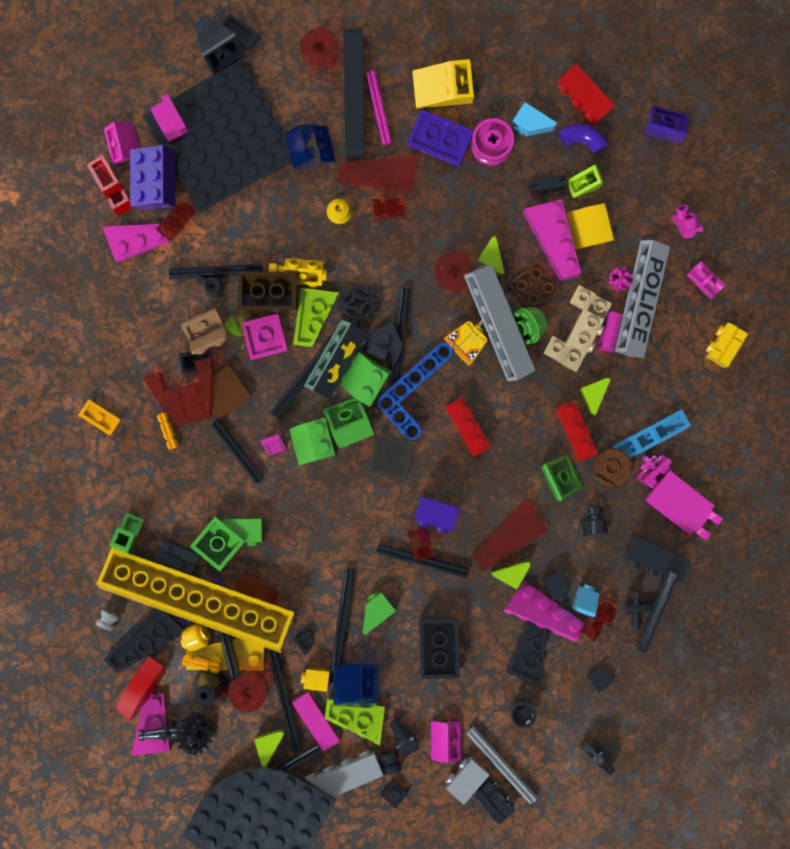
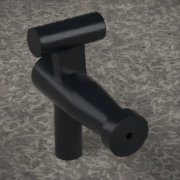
[624,587,665,630]
[138,720,179,741]

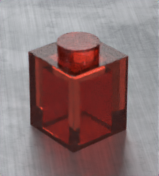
[408,527,434,561]

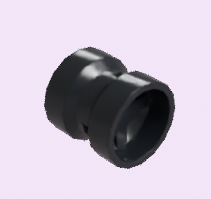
[379,750,402,775]

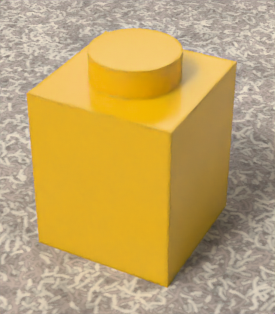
[301,667,330,692]

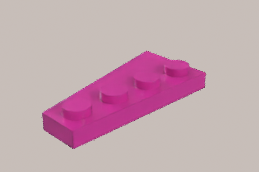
[503,580,587,642]

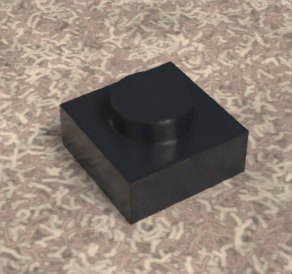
[381,780,408,809]

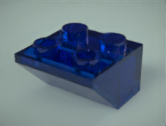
[285,125,336,169]
[333,663,378,708]

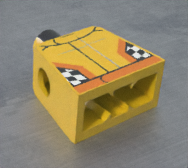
[443,320,488,366]

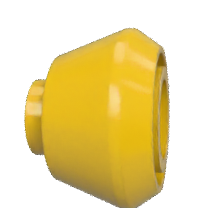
[327,198,353,224]

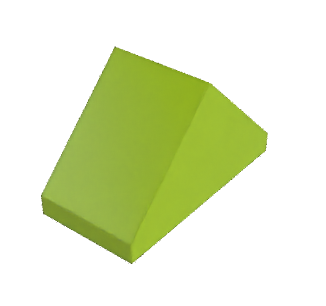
[568,165,604,198]
[477,236,505,277]
[579,378,611,416]
[491,561,530,589]
[254,728,286,766]

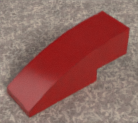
[87,155,134,217]
[115,657,166,721]

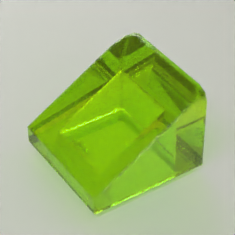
[224,315,243,339]

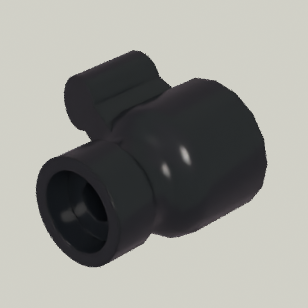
[197,276,225,298]
[578,506,608,537]

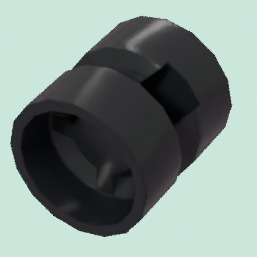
[509,699,537,728]

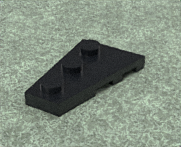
[505,620,547,687]

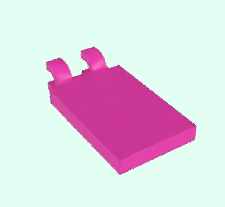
[645,470,723,540]

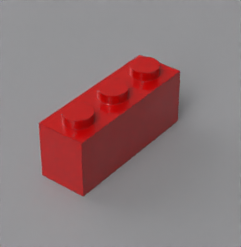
[557,64,615,126]
[445,397,491,457]
[555,401,598,462]

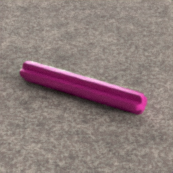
[366,71,392,145]

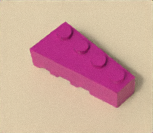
[523,199,581,281]

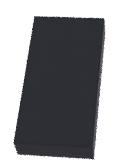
[221,13,260,52]

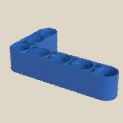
[378,343,453,441]

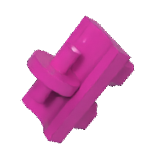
[672,204,703,239]
[687,261,725,299]
[636,454,673,489]

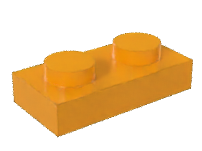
[78,399,122,436]

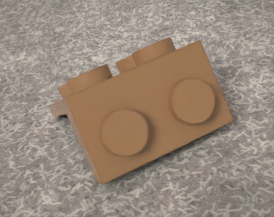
[181,308,227,354]

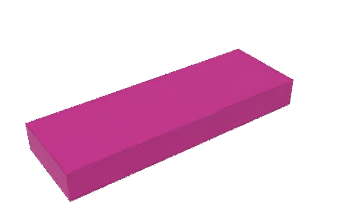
[292,691,340,752]

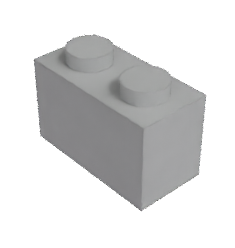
[445,756,489,805]

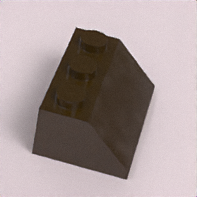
[238,272,298,314]

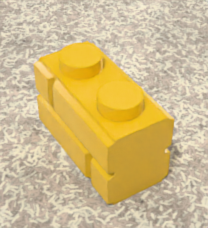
[706,322,748,368]

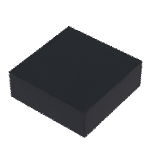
[587,665,614,693]

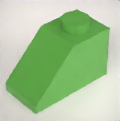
[223,519,263,546]
[363,592,396,635]

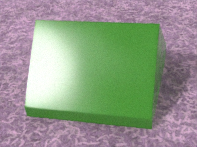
[540,454,584,501]

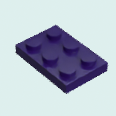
[407,109,474,167]

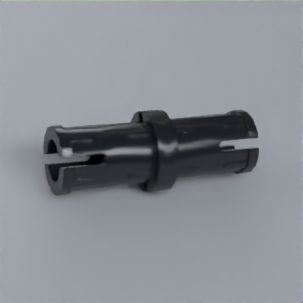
[528,175,568,194]

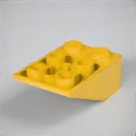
[413,59,474,109]

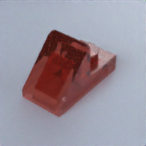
[370,198,406,223]

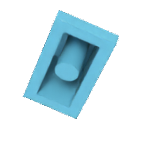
[511,103,557,136]
[571,584,599,617]

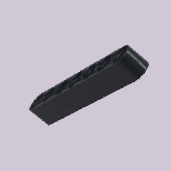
[343,29,365,158]

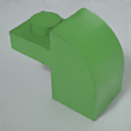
[110,513,145,554]

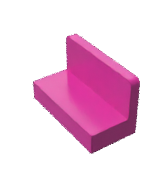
[151,94,189,142]
[104,122,139,165]
[431,721,461,763]

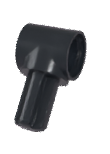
[389,719,420,758]

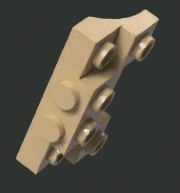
[543,285,612,372]

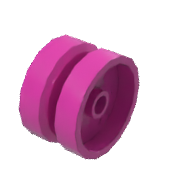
[471,118,514,166]

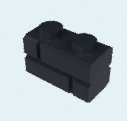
[156,539,202,576]
[472,778,515,826]

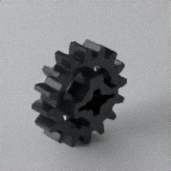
[337,283,378,325]
[174,712,214,755]

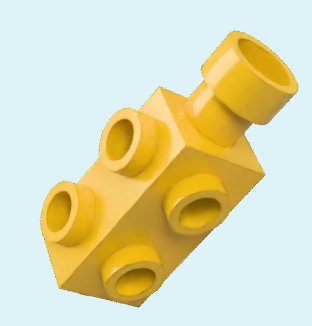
[269,258,327,288]

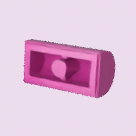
[597,311,623,353]

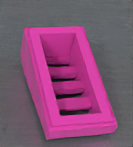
[261,434,286,455]

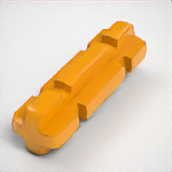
[157,412,179,449]
[182,654,221,674]

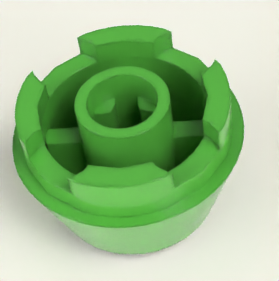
[512,307,547,345]

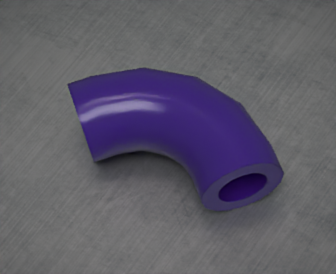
[558,124,610,154]

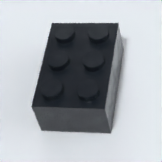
[622,537,692,584]
[419,617,460,679]

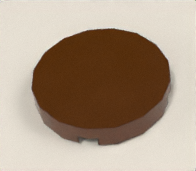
[594,448,633,487]

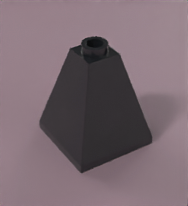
[194,16,245,75]

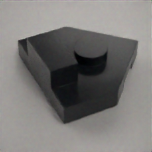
[363,321,405,364]
[580,740,615,775]

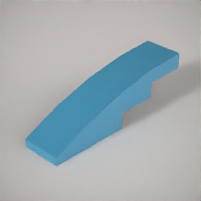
[611,409,691,458]

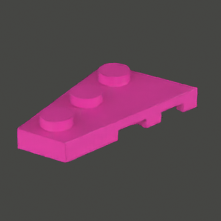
[103,224,170,263]
[131,692,171,756]

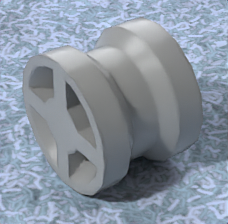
[95,609,120,632]

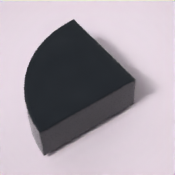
[294,629,313,655]

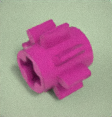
[609,267,633,291]

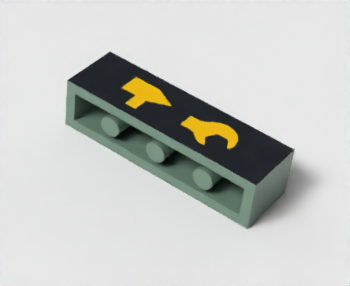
[304,320,367,401]

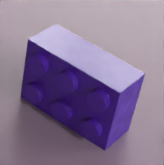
[130,145,176,210]
[414,497,459,534]

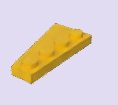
[186,638,265,671]

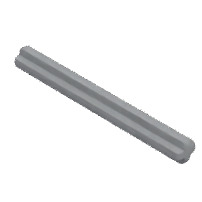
[467,727,537,804]

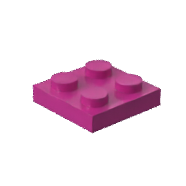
[241,314,288,361]

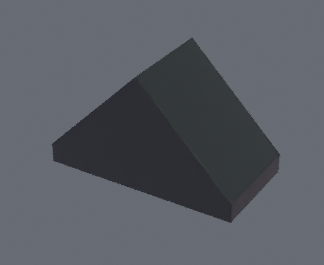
[177,351,213,375]

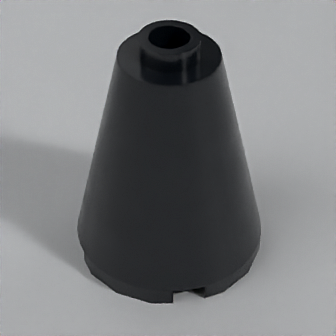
[191,670,230,708]

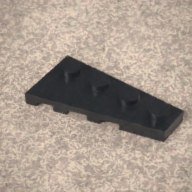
[104,608,184,673]

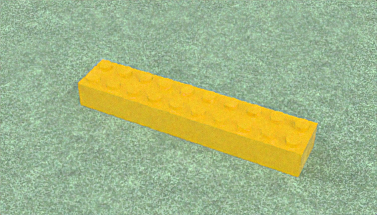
[96,548,295,653]

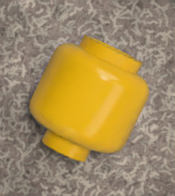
[181,624,211,652]

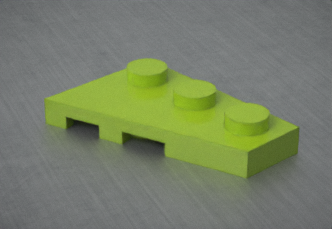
[293,288,339,347]
[325,698,385,745]

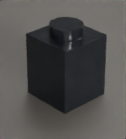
[541,570,571,602]

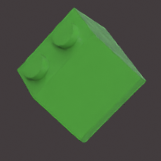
[340,352,392,407]
[323,397,374,449]
[289,418,336,466]
[190,516,245,571]

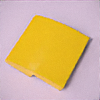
[566,203,614,250]

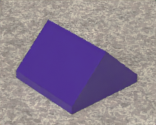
[644,105,688,143]

